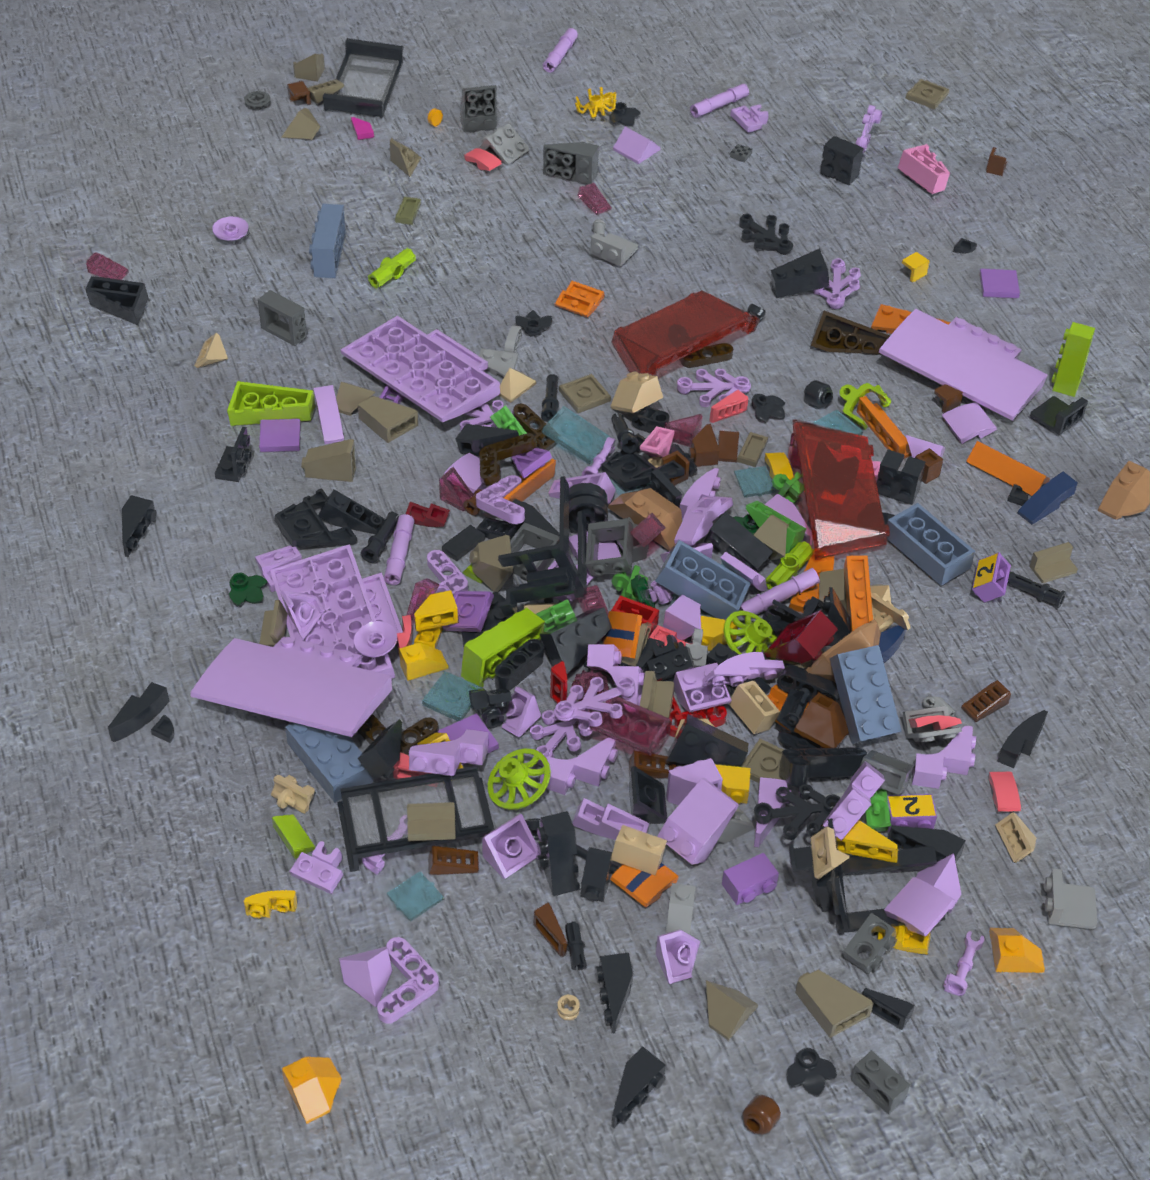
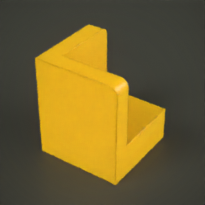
[902,252,929,283]

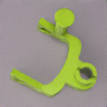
[839,383,891,430]

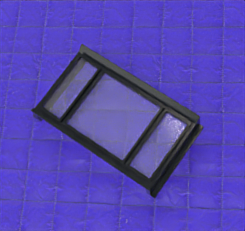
[323,38,404,119]
[337,766,495,872]

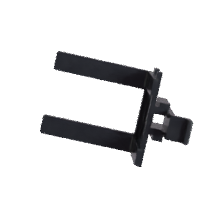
[498,476,587,617]
[789,818,946,935]

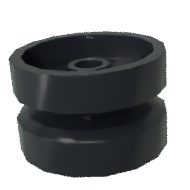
[569,483,608,533]

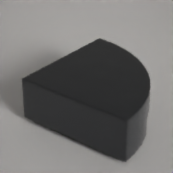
[953,238,977,254]
[1007,484,1029,506]
[151,715,174,743]

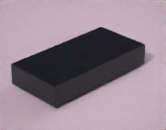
[442,525,485,561]

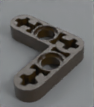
[668,326,734,368]
[511,403,558,467]
[480,433,537,486]
[358,714,438,755]

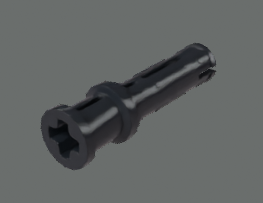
[541,374,559,423]
[611,413,639,453]
[361,511,399,563]
[1007,571,1066,608]

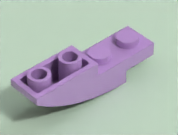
[680,468,721,520]
[674,496,733,546]
[702,652,785,687]

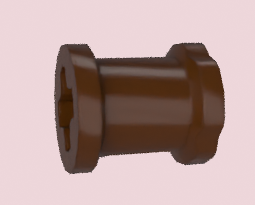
[463,489,482,515]

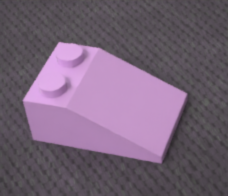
[657,778,739,864]

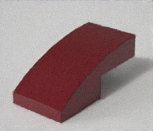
[405,502,450,527]

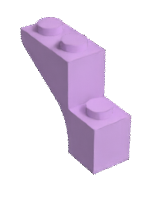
[587,644,645,714]
[912,726,976,789]
[409,729,489,776]
[540,738,618,795]
[823,761,885,840]

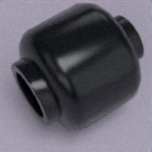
[804,380,833,408]

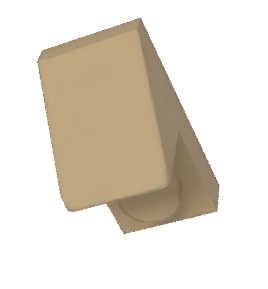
[811,826,850,879]

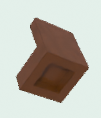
[287,81,311,105]
[986,147,1007,176]
[934,384,963,413]
[915,448,943,484]
[661,450,689,486]

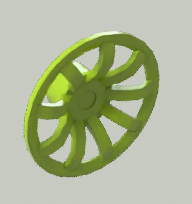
[724,611,777,660]
[488,748,551,810]

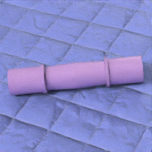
[543,28,578,73]
[690,83,749,118]
[384,514,414,585]
[739,568,820,619]

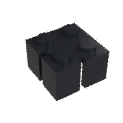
[820,136,864,186]
[875,450,926,505]

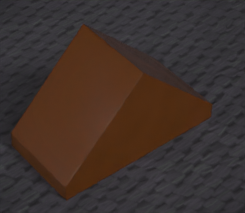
[718,430,739,463]

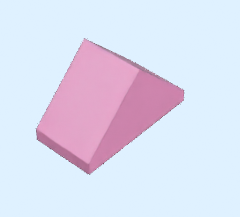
[640,426,674,458]

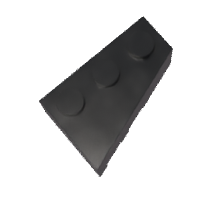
[771,248,829,298]
[86,276,149,326]
[704,512,773,572]
[539,607,612,674]
[667,714,748,767]
[536,811,580,896]

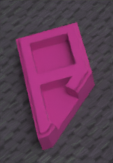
[351,117,374,140]

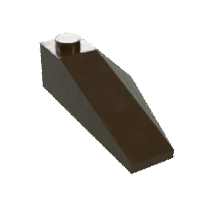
[810,310,890,354]

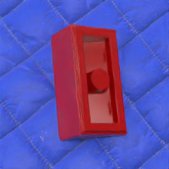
[550,661,568,704]

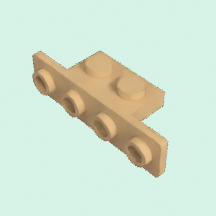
[871,592,911,632]

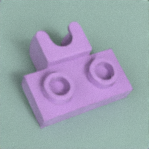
[730,105,768,132]
[289,841,343,894]

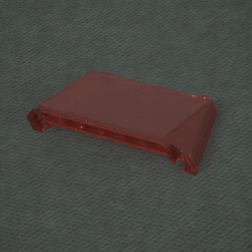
[611,290,760,376]
[792,419,890,560]

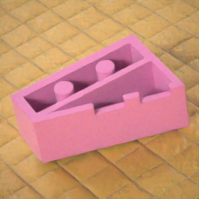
[898,144,950,194]

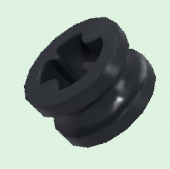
[482,707,504,728]

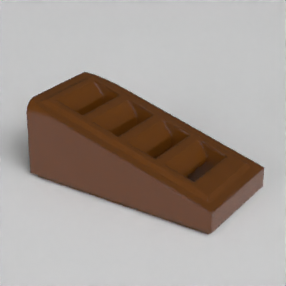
[961,680,1011,722]
[629,750,677,778]
[428,846,479,875]
[533,903,567,958]

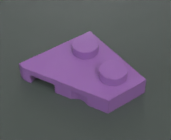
[511,448,552,478]

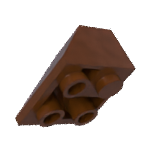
[794,693,849,748]

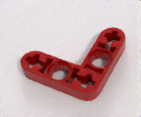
[661,696,727,737]

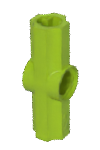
[368,248,416,289]
[766,541,814,590]

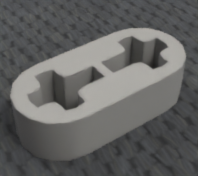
[504,325,522,353]

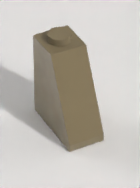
[358,396,418,443]
[301,439,356,482]
[795,969,873,1038]

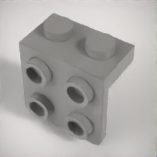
[479,123,529,165]
[590,233,638,267]
[902,706,962,742]
[1044,868,1097,929]

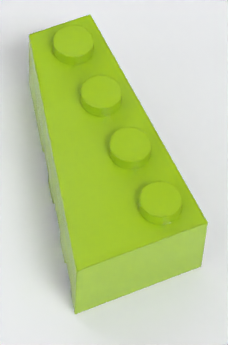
[1051,322,1095,397]
[227,381,316,426]
[461,608,545,689]

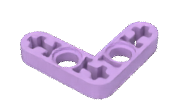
[476,475,525,524]
[413,550,468,611]
[377,937,439,1024]

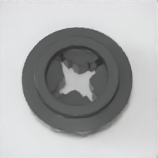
[244,91,271,110]

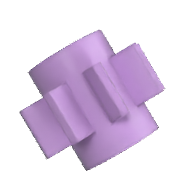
[648,580,674,604]

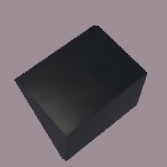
[629,766,667,824]

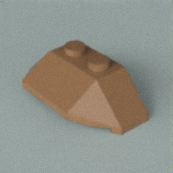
[1098,461,1150,519]
[608,488,682,551]
[806,619,881,683]

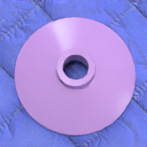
[212,217,248,240]
[354,621,397,657]

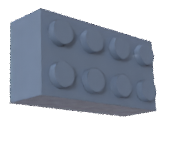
[309,203,346,278]
[885,503,975,586]
[655,540,751,620]
[830,645,902,744]
[285,722,374,803]

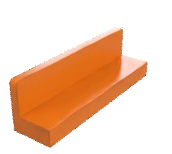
[857,396,912,458]
[967,441,1050,495]
[503,458,556,502]
[844,555,873,632]

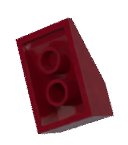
[764,610,838,663]

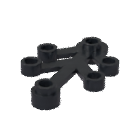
[739,214,793,255]
[754,784,840,840]

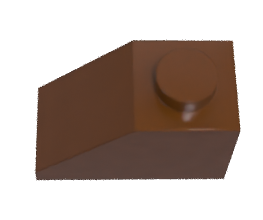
[688,424,720,467]

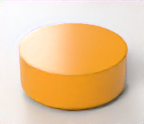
[427,108,443,126]

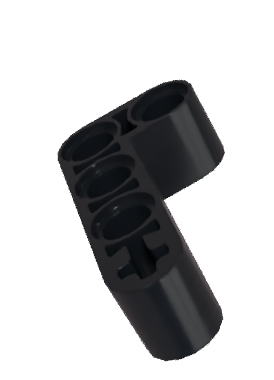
[780,747,867,787]

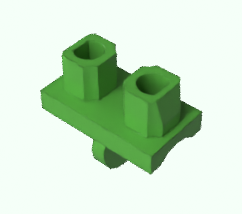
[490,405,526,435]
[772,471,806,504]
[612,565,648,602]
[536,599,576,632]
[865,788,891,832]

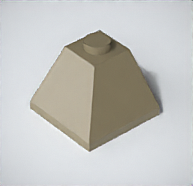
[469,535,513,592]

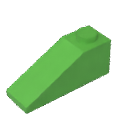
[745,501,806,554]

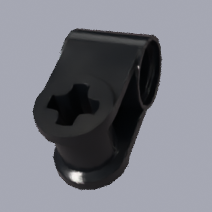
[631,406,670,433]

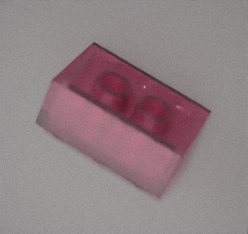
[590,696,671,755]

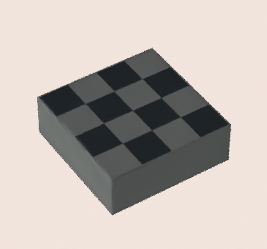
[730,144,753,162]

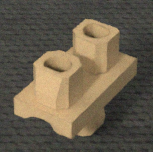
[271,775,315,814]

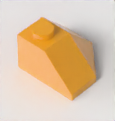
[989,928,1045,973]
[282,1057,342,1124]

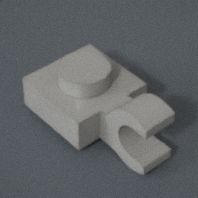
[685,628,707,668]

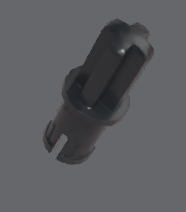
[669,444,698,475]
[565,921,587,970]

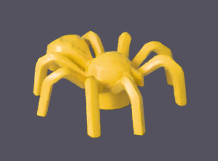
[575,87,616,119]

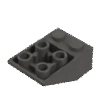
[460,85,497,132]
[543,142,599,185]

